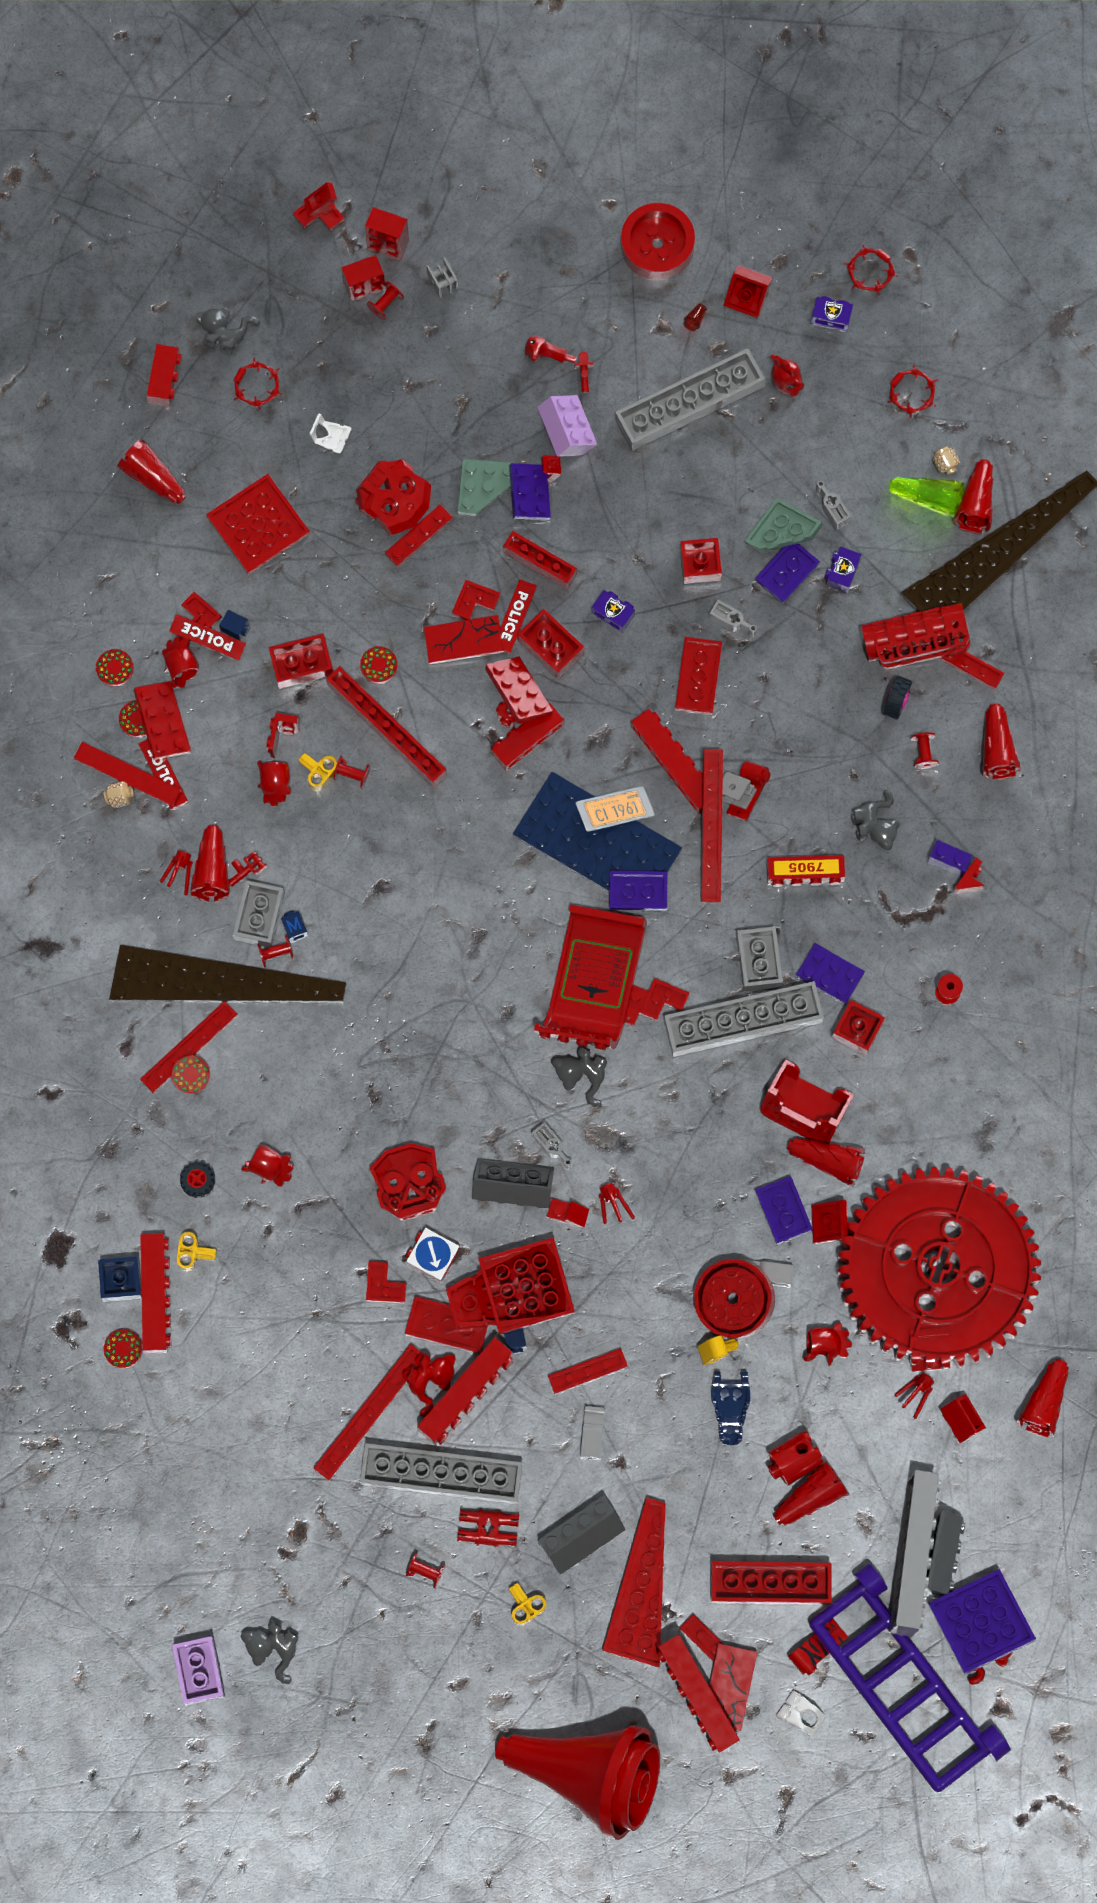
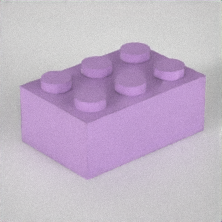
[537,395,597,457]
[172,1636,225,1706]

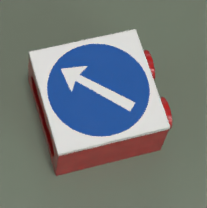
[405,1228,460,1283]

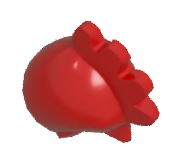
[770,354,804,397]
[162,637,199,688]
[257,761,291,807]
[241,1145,294,1187]
[803,1323,852,1366]

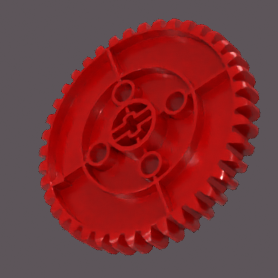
[837,1166,1041,1370]

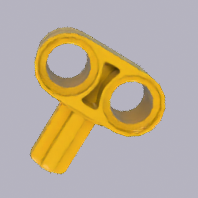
[299,753,337,792]
[177,1232,216,1272]
[697,1336,739,1365]
[509,1583,546,1626]

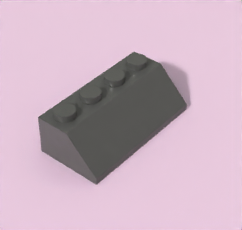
[472,1158,554,1208]
[538,1495,625,1575]
[924,1510,966,1596]

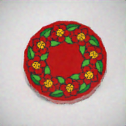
[360,646,398,684]
[96,649,134,687]
[119,700,146,738]
[171,1055,210,1094]
[103,1329,143,1369]

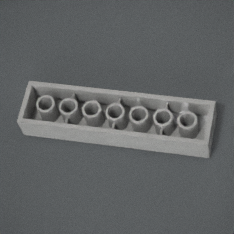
[615,348,765,451]
[664,981,824,1057]
[360,1443,522,1504]
[889,1470,941,1637]

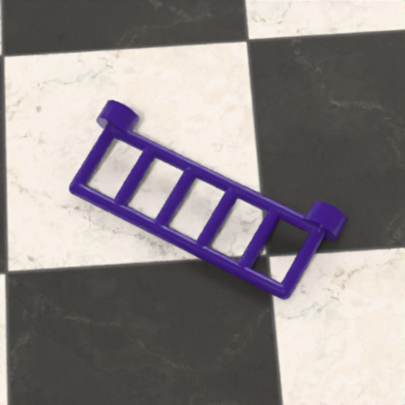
[809,1563,1011,1793]

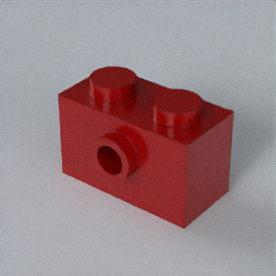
[940,1394,986,1443]

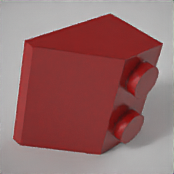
[723,265,773,318]

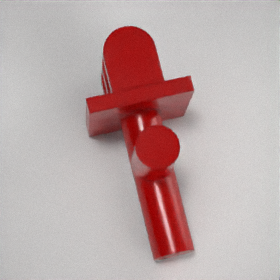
[574,351,593,393]
[229,851,267,887]

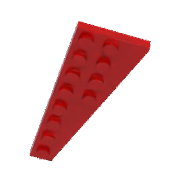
[602,1498,666,1668]

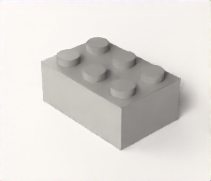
[233,880,285,948]
[736,926,783,992]

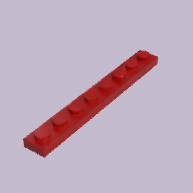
[701,749,723,903]
[314,1345,422,1481]

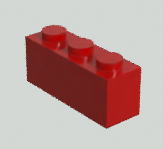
[146,344,182,406]

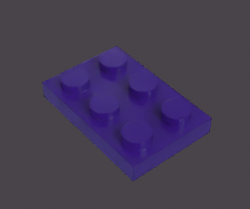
[509,463,551,520]
[755,543,820,604]
[609,871,668,911]
[796,943,865,1005]
[755,1176,813,1245]

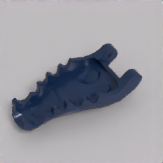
[712,1371,750,1445]

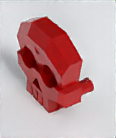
[355,459,431,536]
[369,1143,446,1221]

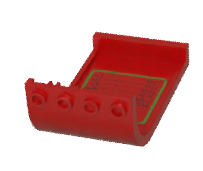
[534,904,647,1050]

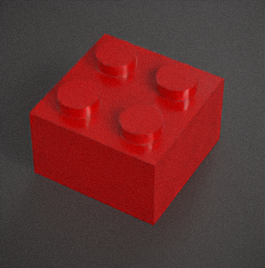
[341,255,385,301]
[680,538,722,584]
[832,1000,885,1055]

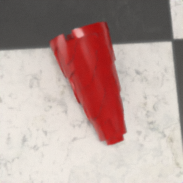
[117,439,186,504]
[954,459,994,533]
[982,704,1021,780]
[190,825,229,901]
[787,1138,865,1187]
[1017,1359,1069,1438]
[773,1461,849,1526]

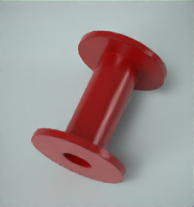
[367,282,404,320]
[911,732,939,769]
[333,756,370,789]
[257,935,294,968]
[935,974,963,1005]
[406,1553,445,1589]

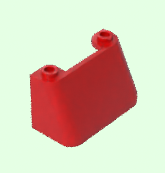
[760,1059,854,1144]

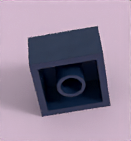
[98,1256,142,1302]

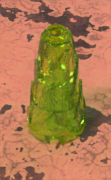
[889,477,964,518]

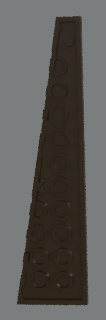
[901,471,1097,612]
[109,945,347,1003]

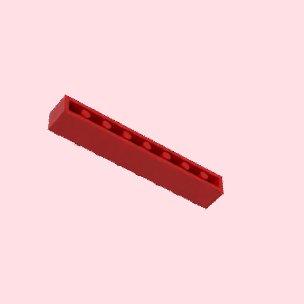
[326,666,447,788]

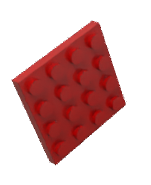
[206,474,310,575]

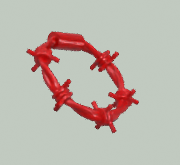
[844,245,898,295]
[233,358,283,411]
[887,365,938,418]

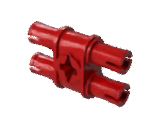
[457,1508,519,1548]

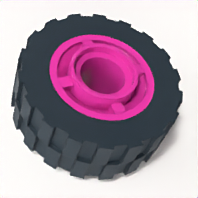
[883,676,912,720]

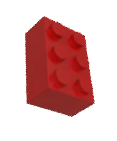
[365,207,409,260]
[517,609,584,679]
[268,634,333,689]

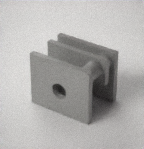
[427,257,458,297]
[722,772,757,810]

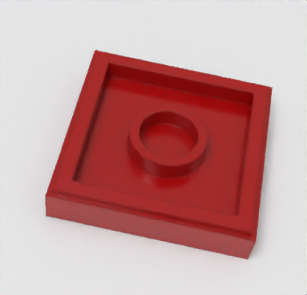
[812,1200,848,1244]

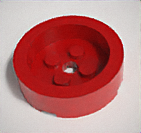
[621,203,695,280]
[694,1259,775,1339]

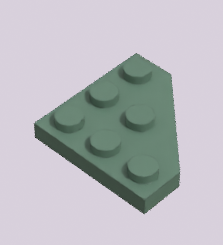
[458,459,511,516]
[745,498,823,552]

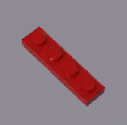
[385,504,453,568]

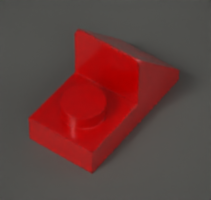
[303,182,337,216]
[953,857,984,894]
[547,1199,589,1228]

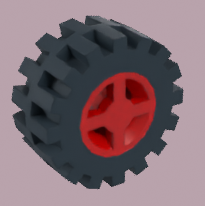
[180,1161,215,1198]

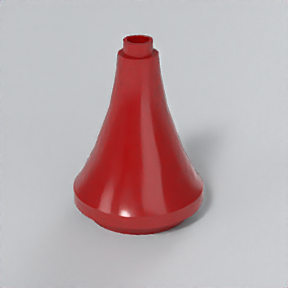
[495,1725,660,1840]

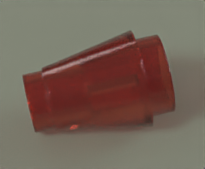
[683,303,707,331]

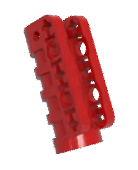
[861,603,970,669]

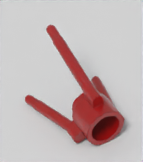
[160,851,193,895]
[598,1183,635,1224]
[894,1373,934,1419]

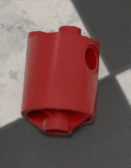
[767,1431,823,1486]

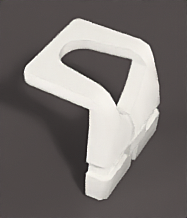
[309,414,352,455]
[777,1690,826,1737]

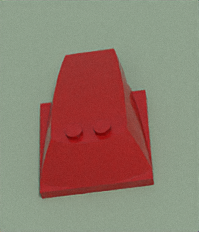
[446,1237,575,1335]

